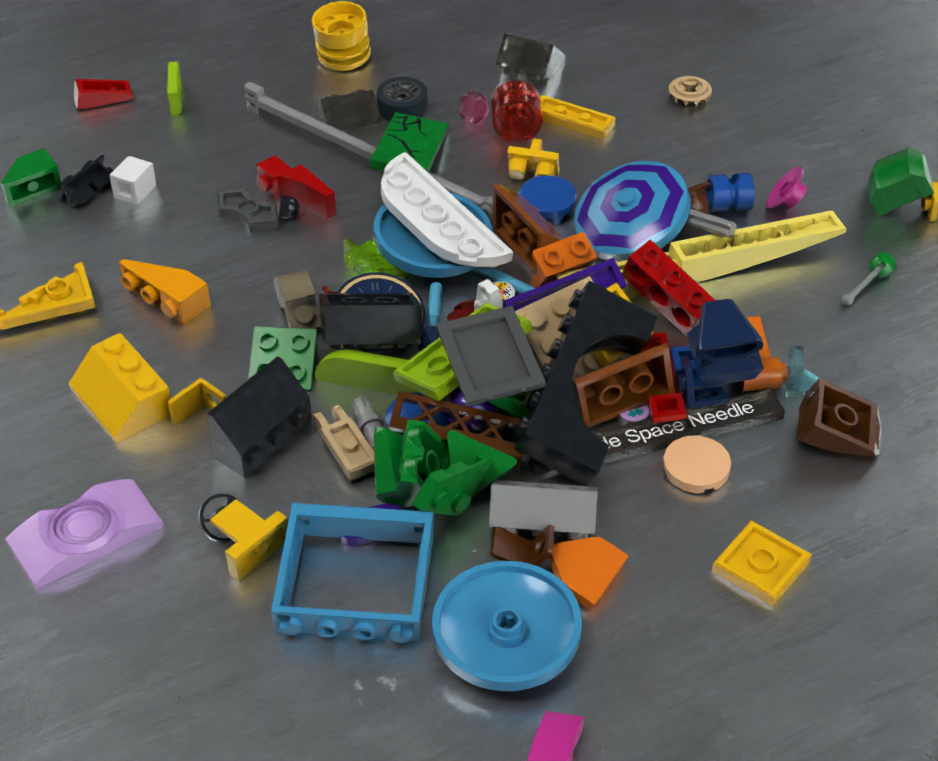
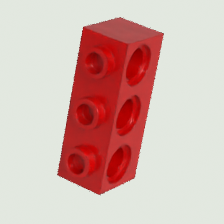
[622,240,716,338]

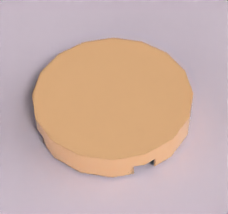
[663,435,731,493]

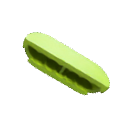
[315,349,419,395]

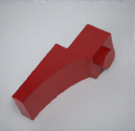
[256,155,336,219]

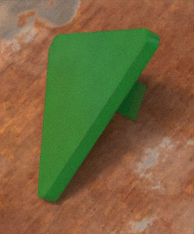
[447,430,517,498]

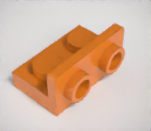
[530,232,598,288]

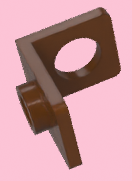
[490,524,555,567]

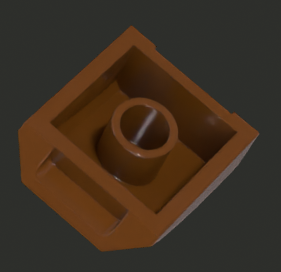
[795,378,881,456]

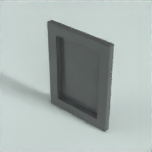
[436,306,546,406]

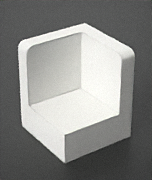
[110,156,156,205]

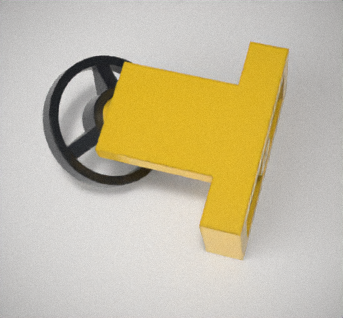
[198,494,288,581]

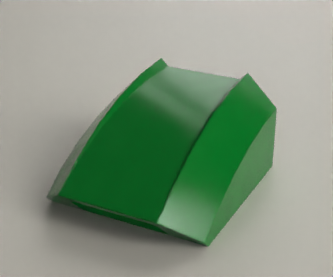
[868,147,934,216]

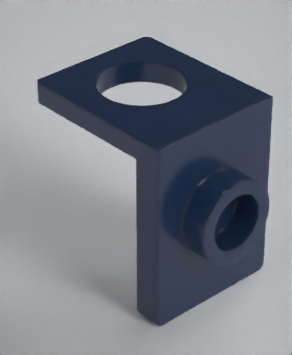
[676,355,728,408]

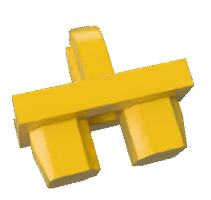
[507,138,560,181]

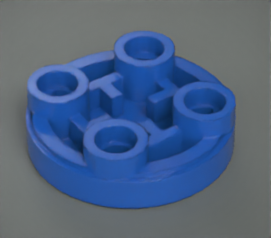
[519,176,577,225]

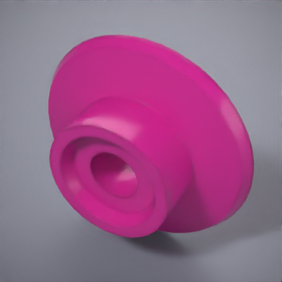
[766,166,807,209]

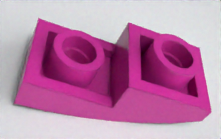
[527,711,584,761]

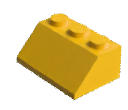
[69,333,171,443]

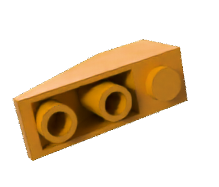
[119,259,211,325]

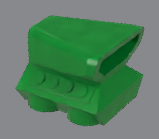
[374,419,450,508]

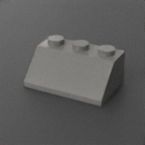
[489,480,598,539]

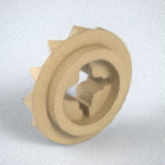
[669,76,712,106]

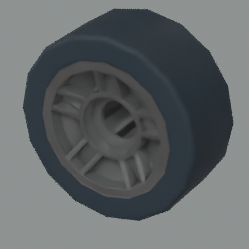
[376,77,428,122]

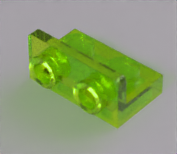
[343,238,409,280]

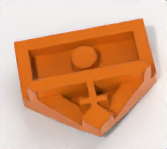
[547,536,629,611]

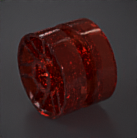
[491,80,543,142]

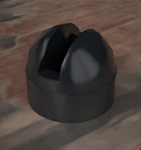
[279,195,300,219]

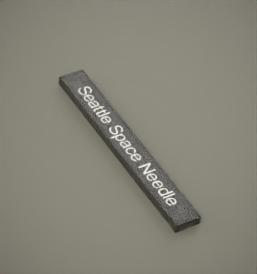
[525,389,785,481]

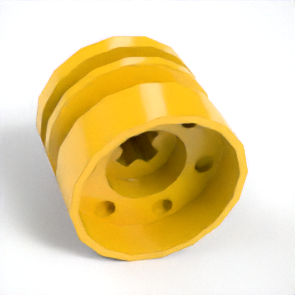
[312,1,371,71]

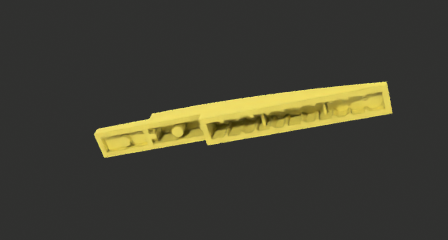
[556,210,846,299]

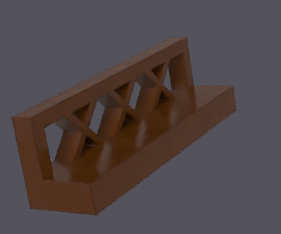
[389,391,523,470]

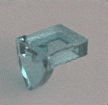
[785,345,819,398]

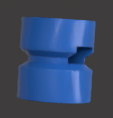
[707,173,755,213]

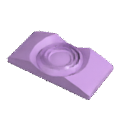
[5,478,164,590]

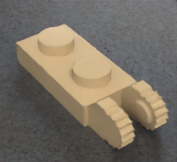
[313,404,375,481]

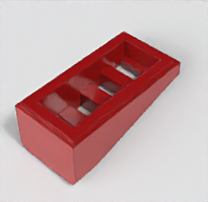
[74,79,133,109]

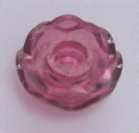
[459,91,489,125]

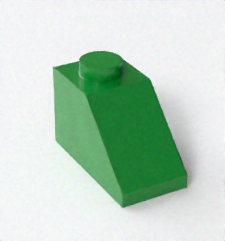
[1,148,61,207]

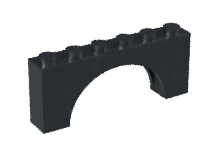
[514,281,657,486]

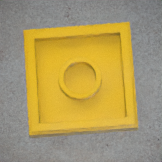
[712,520,812,607]

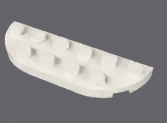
[381,152,513,268]

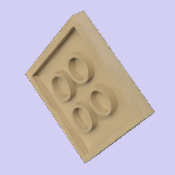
[515,276,632,379]

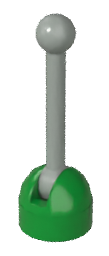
[842,252,897,305]

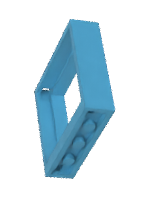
[271,503,434,643]

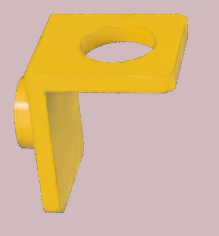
[168,378,227,425]

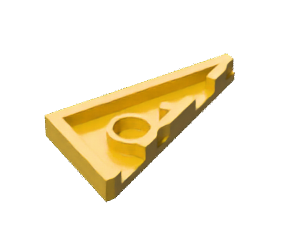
[0,262,95,330]

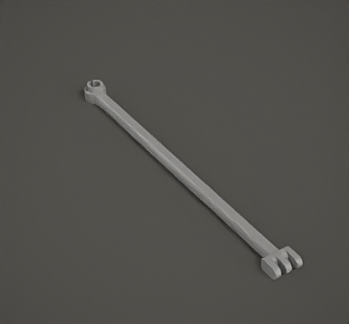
[245,82,493,222]

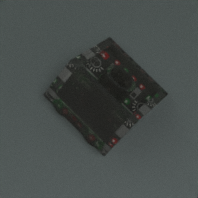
[496,34,565,83]

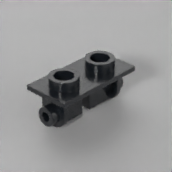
[59,155,114,206]

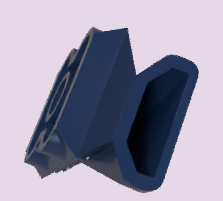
[687,299,764,386]

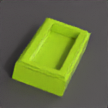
[167,61,182,115]

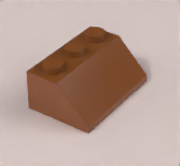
[493,183,565,275]
[572,343,675,428]

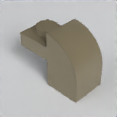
[273,270,321,329]

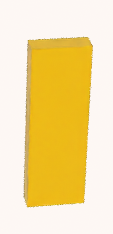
[530,95,616,140]

